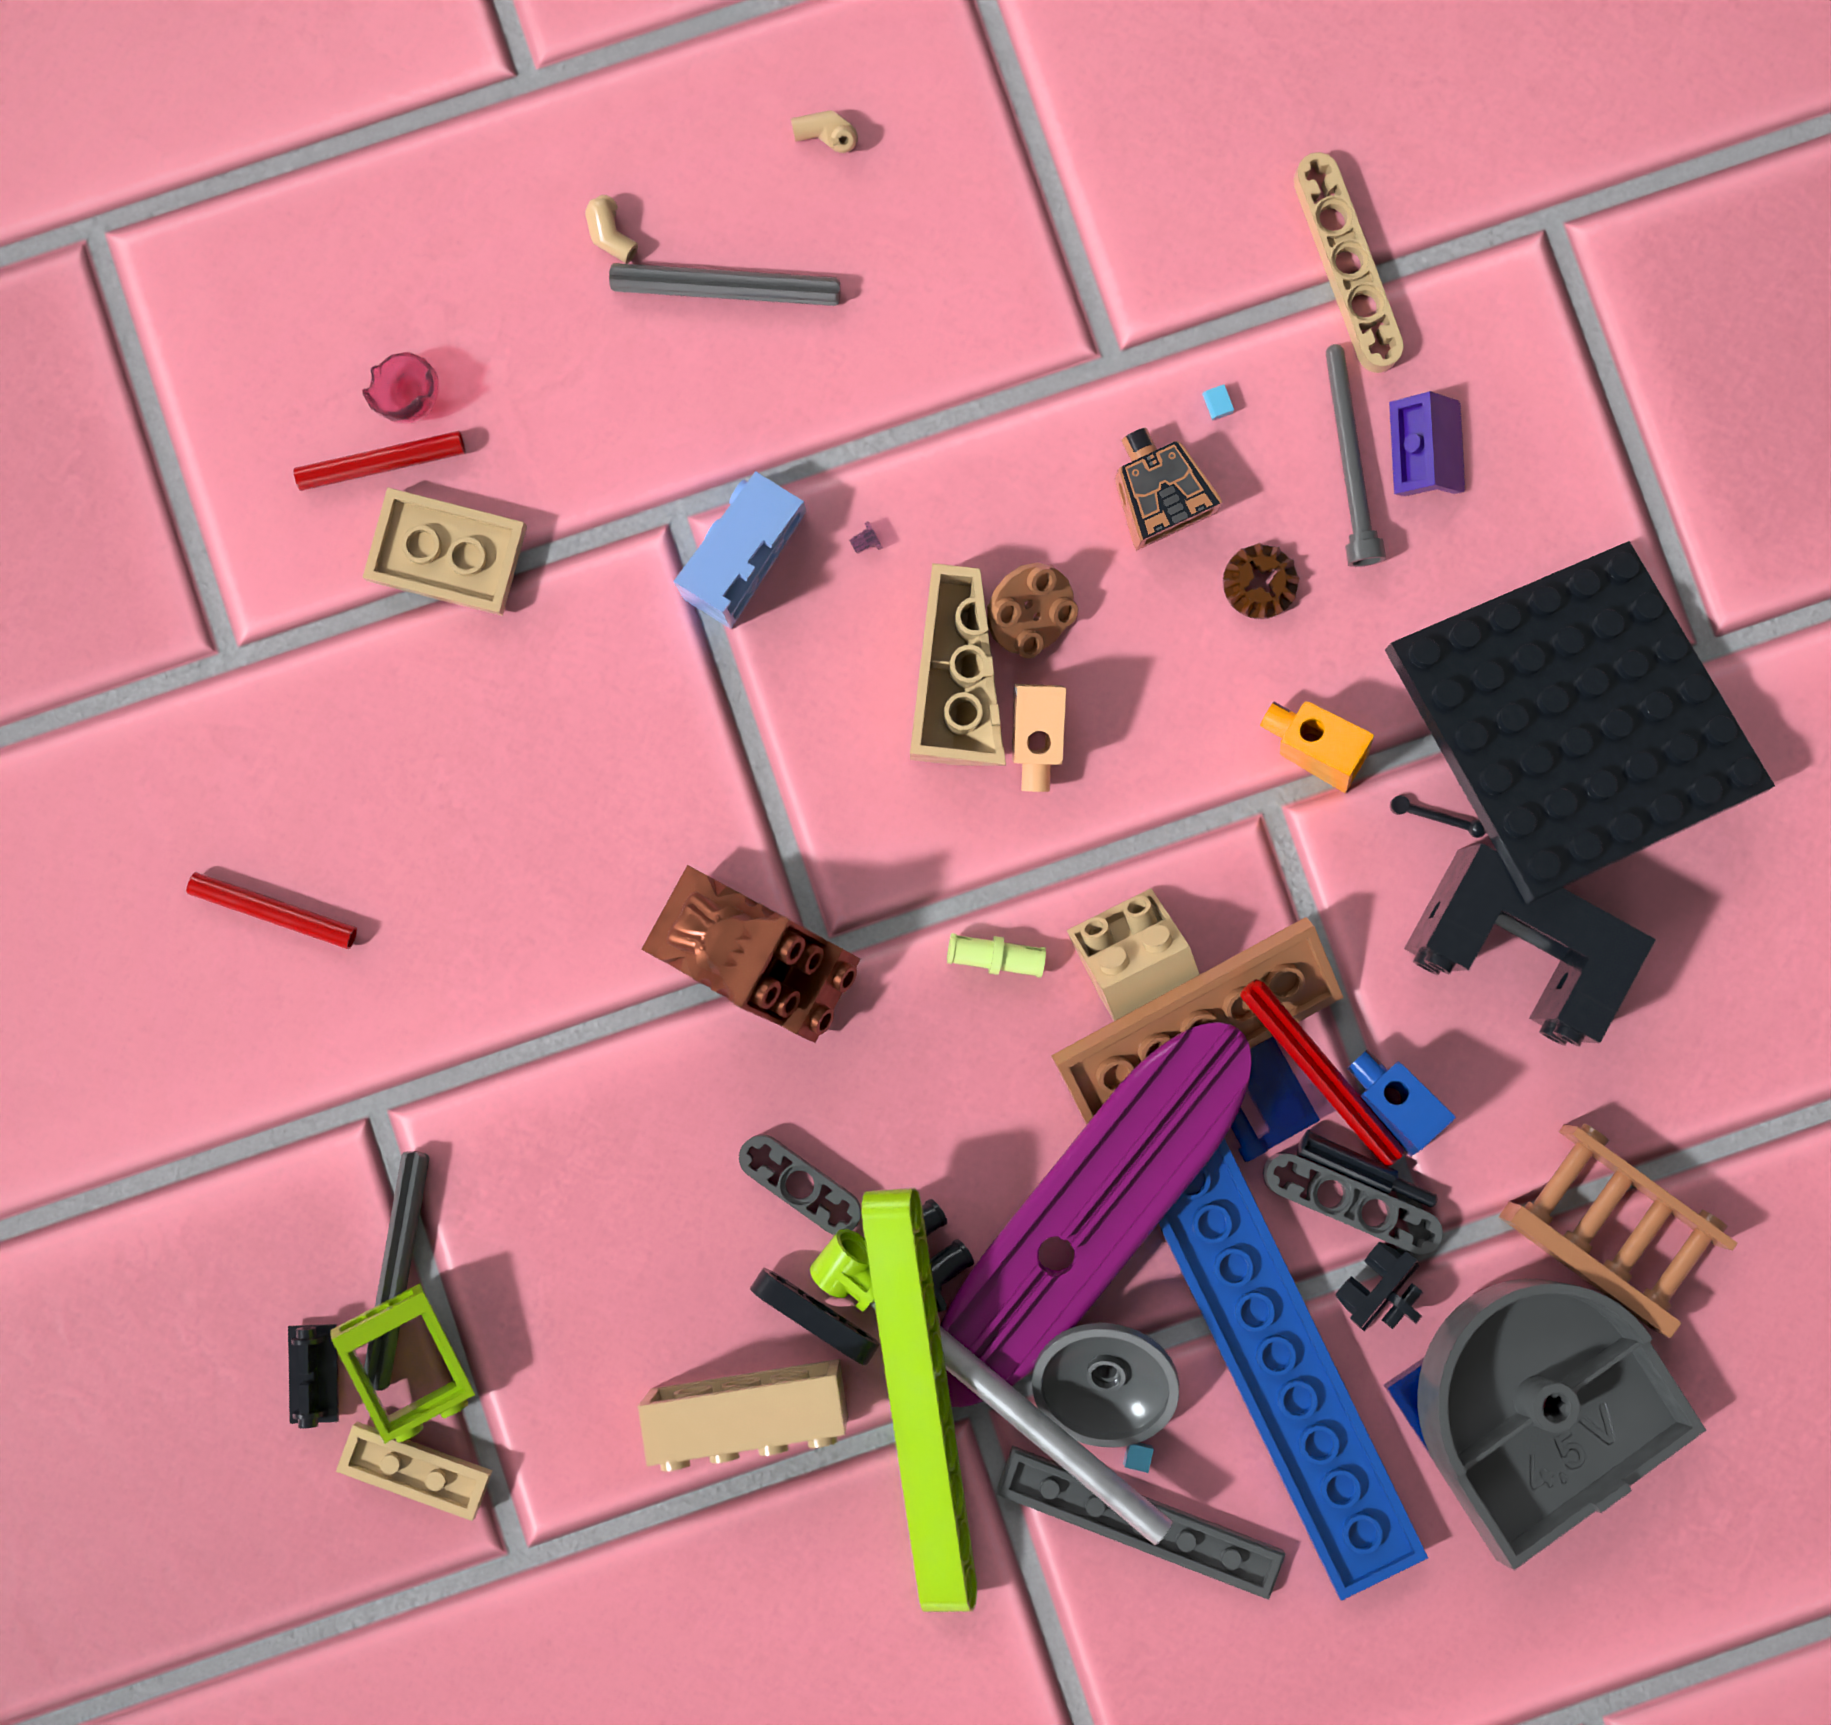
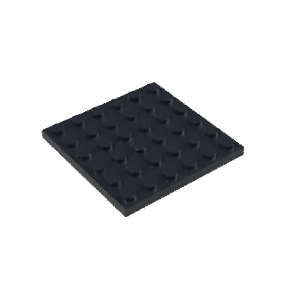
[1385,541,1775,904]

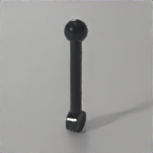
[1389,795,1486,838]

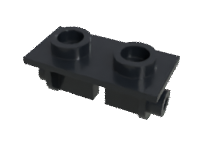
[288,1324,339,1429]

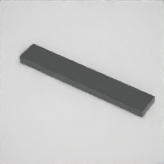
[996,1445,1285,1600]

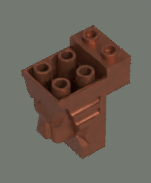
[641,865,861,1043]

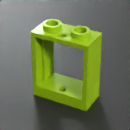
[330,1284,475,1444]

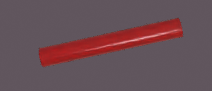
[293,431,466,491]
[186,872,357,950]

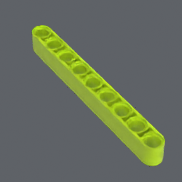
[862,1188,977,1612]

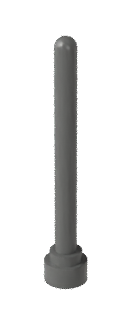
[1326,344,1386,567]

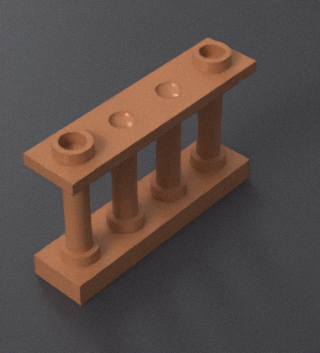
[1498,1124,1738,1338]

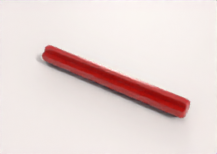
[1240,979,1404,1166]

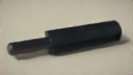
[1297,1129,1438,1208]

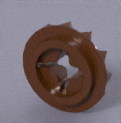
[1223,543,1300,619]

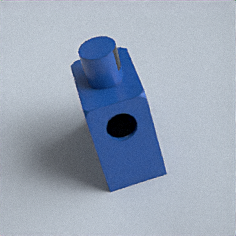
[1347,1049,1456,1157]

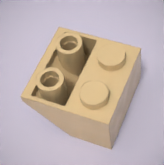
[1067,888,1200,1021]

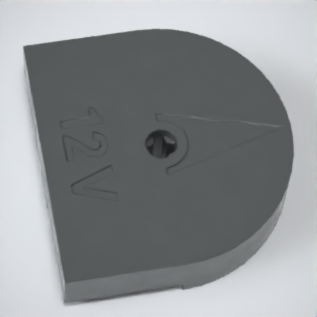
[1418,1279,1706,1570]

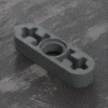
[739,1134,861,1235]

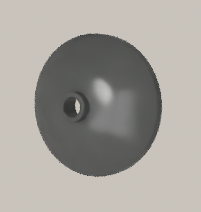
[1032,1323,1179,1447]

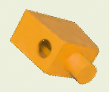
[1260,701,1374,794]

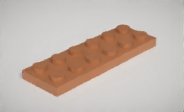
[1051,917,1344,1125]

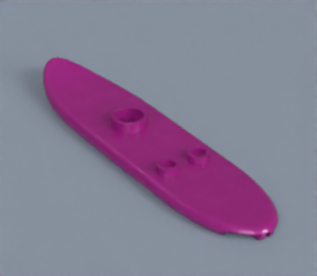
[940,1022,1251,1407]

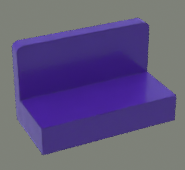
[1389,391,1465,497]

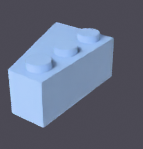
[673,471,806,629]

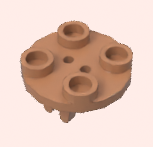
[986,562,1078,659]

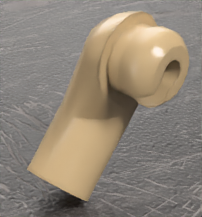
[585,195,638,264]

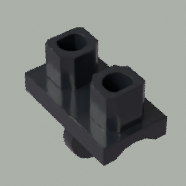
[1335,1242,1423,1332]

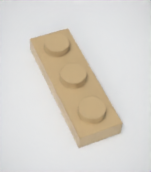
[336,1422,493,1521]

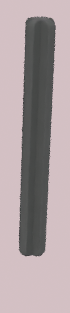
[609,263,841,306]
[364,1151,430,1391]

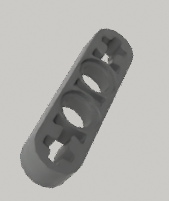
[1263,1152,1443,1255]

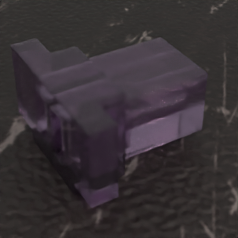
[849,521,883,554]

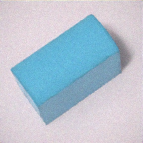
[1202,384,1234,420]

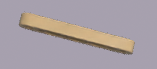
[1293,152,1404,373]

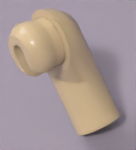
[791,111,858,153]

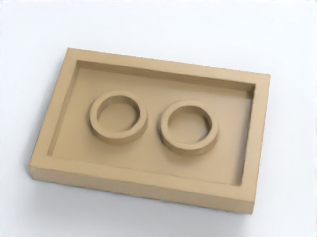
[362,487,527,616]

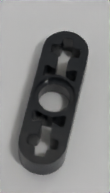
[750,1268,880,1366]

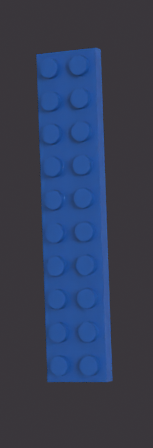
[1158,1138,1428,1601]

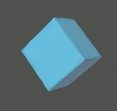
[1123,1442,1154,1473]

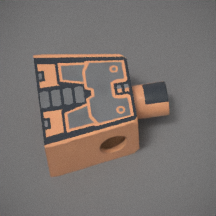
[1115,427,1223,551]

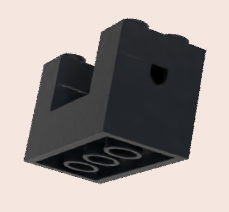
[1404,843,1656,1047]

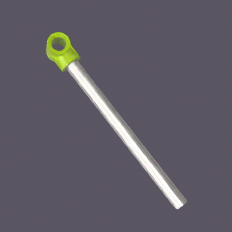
[810,1229,1173,1545]

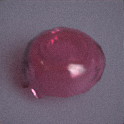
[362,352,439,424]

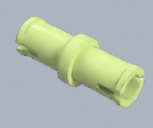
[947,933,1046,978]

